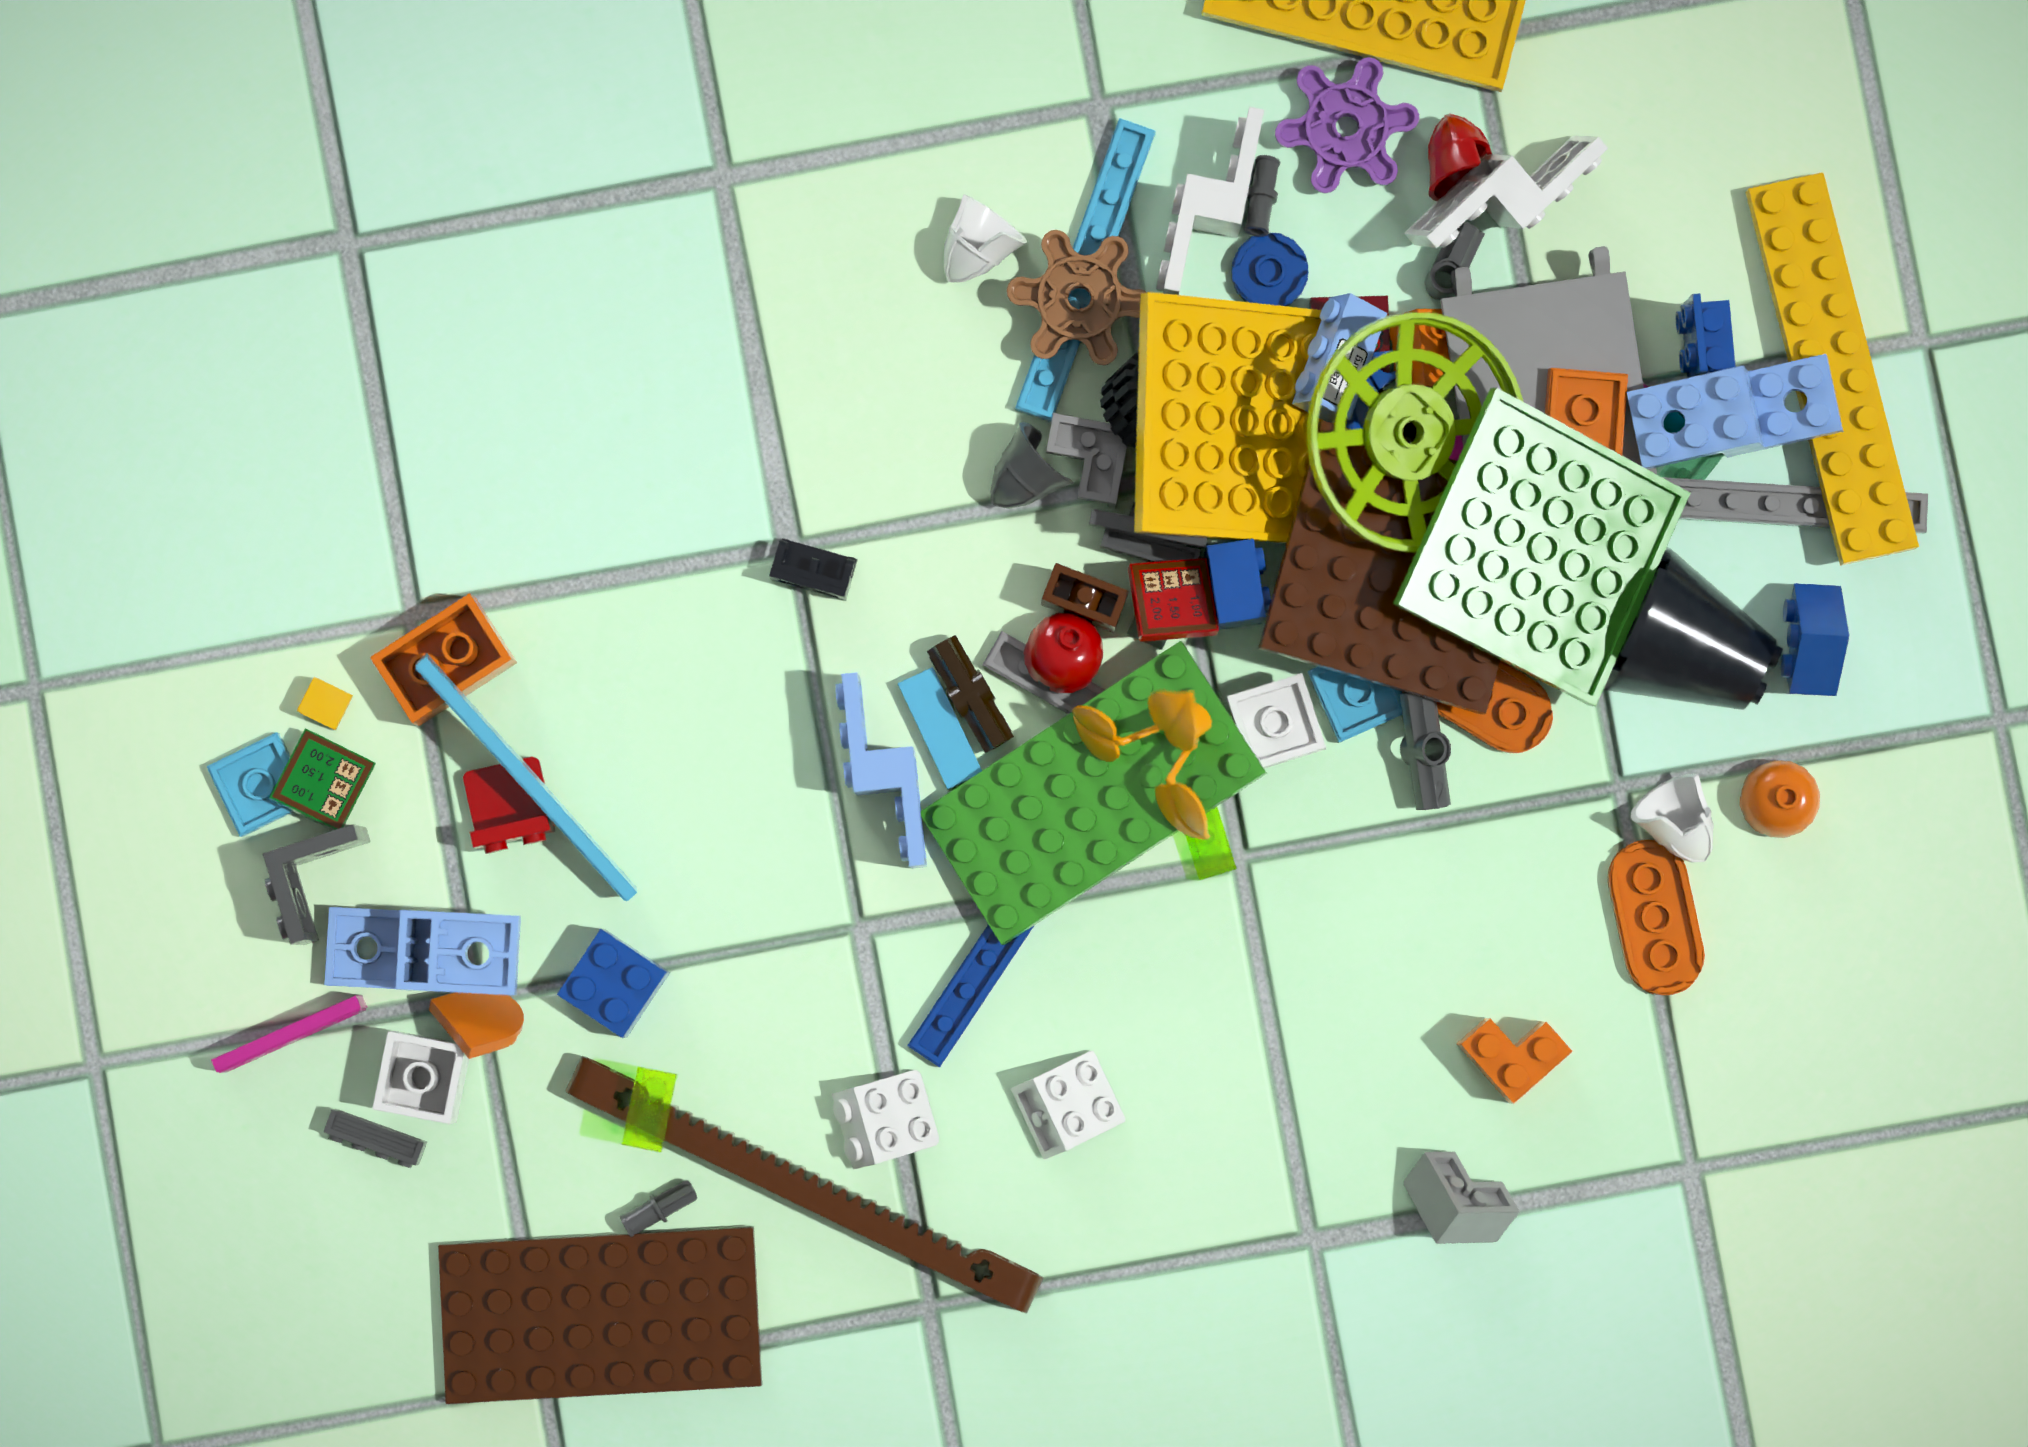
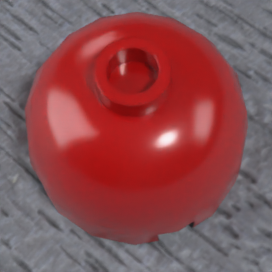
[1024,613,1103,693]

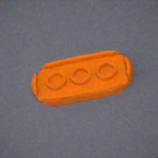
[1437,660,1553,754]
[1608,840,1705,995]

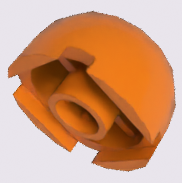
[1740,760,1820,838]

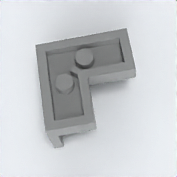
[1046,413,1127,509]
[1403,1152,1520,1244]

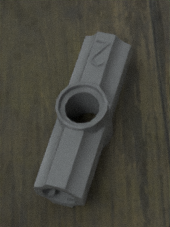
[1400,692,1451,810]

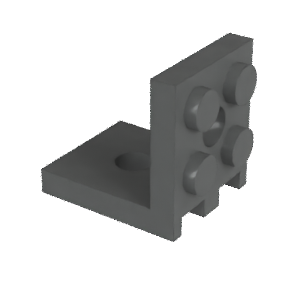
[262,824,371,945]

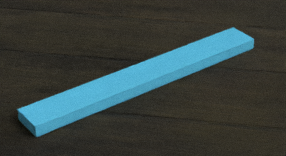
[1015,118,1156,422]
[415,653,638,901]

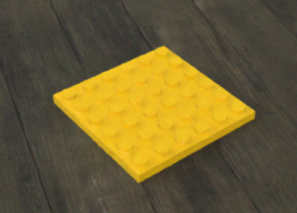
[1134,292,1334,544]

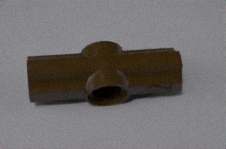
[927,635,1014,754]

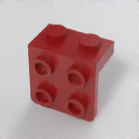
[463,757,556,854]

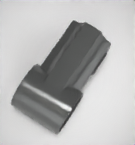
[1425,222,1485,300]

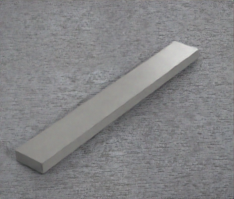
[1662,477,1928,534]

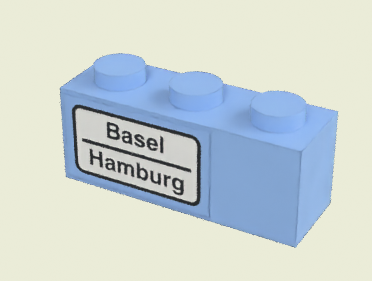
[1292,293,1387,423]

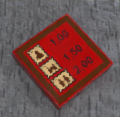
[1128,558,1219,642]

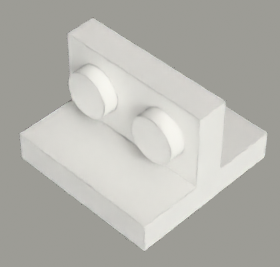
[1227,673,1326,769]

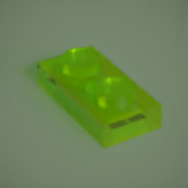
[1184,807,1237,881]
[622,1066,678,1153]

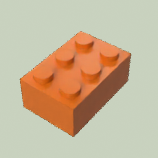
[370,593,518,726]

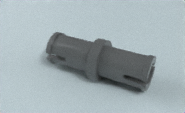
[1244,155,1280,237]

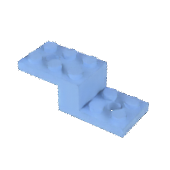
[1627,354,1844,469]
[835,672,927,869]
[324,907,521,995]

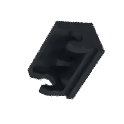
[769,538,858,601]

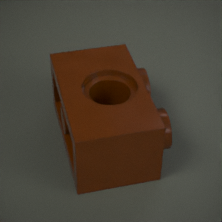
[1041,563,1129,633]

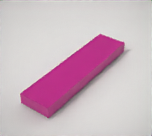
[211,995,368,1073]

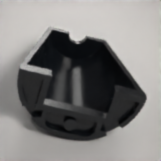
[1604,547,1783,710]

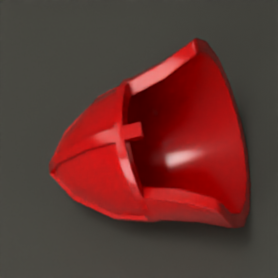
[1428,113,1492,201]

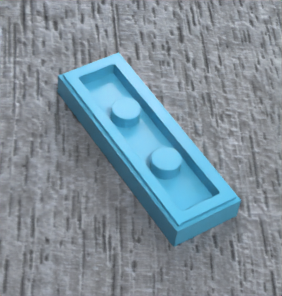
[898,667,982,790]

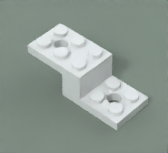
[1156,106,1265,295]
[1404,135,1609,248]

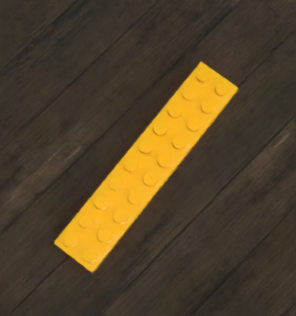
[1745,172,1919,566]

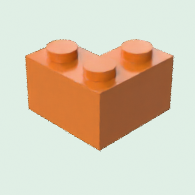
[1456,1018,1573,1104]

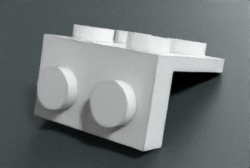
[832,1070,939,1170]

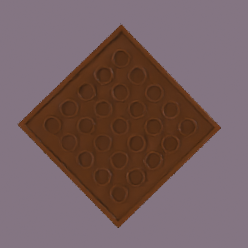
[1258,420,1500,715]

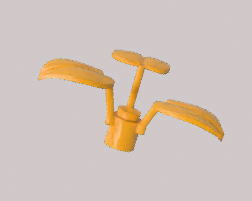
[1072,691,1212,840]

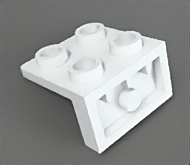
[1010,1051,1126,1160]

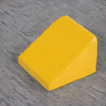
[297,677,353,730]

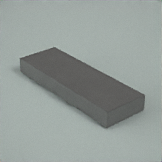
[1089,509,1207,549]

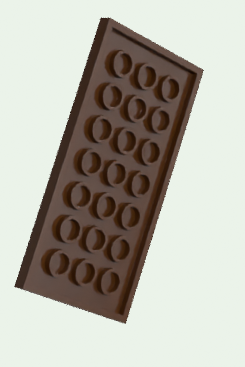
[438,1227,763,1404]

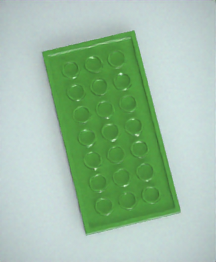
[921,641,1268,945]

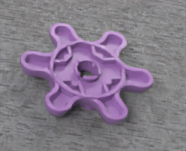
[1275,57,1419,194]

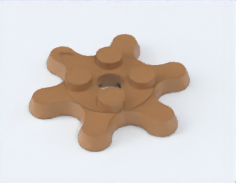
[1007,229,1146,366]

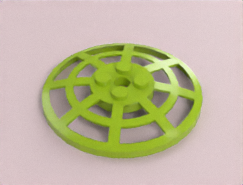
[1307,312,1524,552]

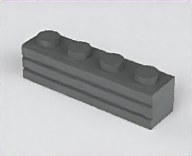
[1100,529,1201,562]
[323,1108,428,1168]

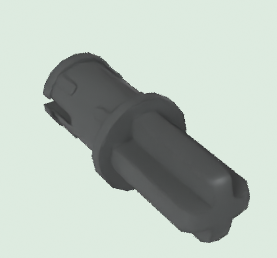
[619,1180,698,1237]

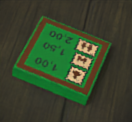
[269,728,376,831]

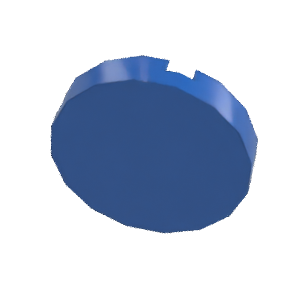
[1231,233,1309,306]

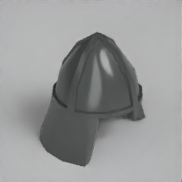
[990,421,1073,509]

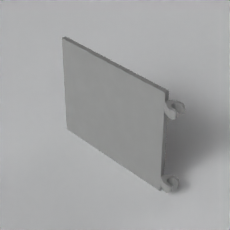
[1440,246,1657,474]

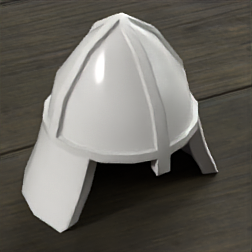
[944,194,1027,283]
[1631,774,1714,863]

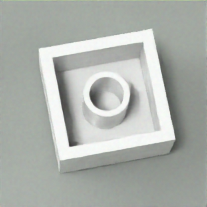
[372,1031,469,1124]

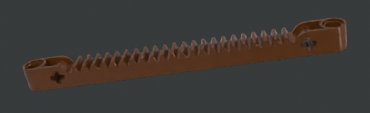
[565,1056,1044,1313]

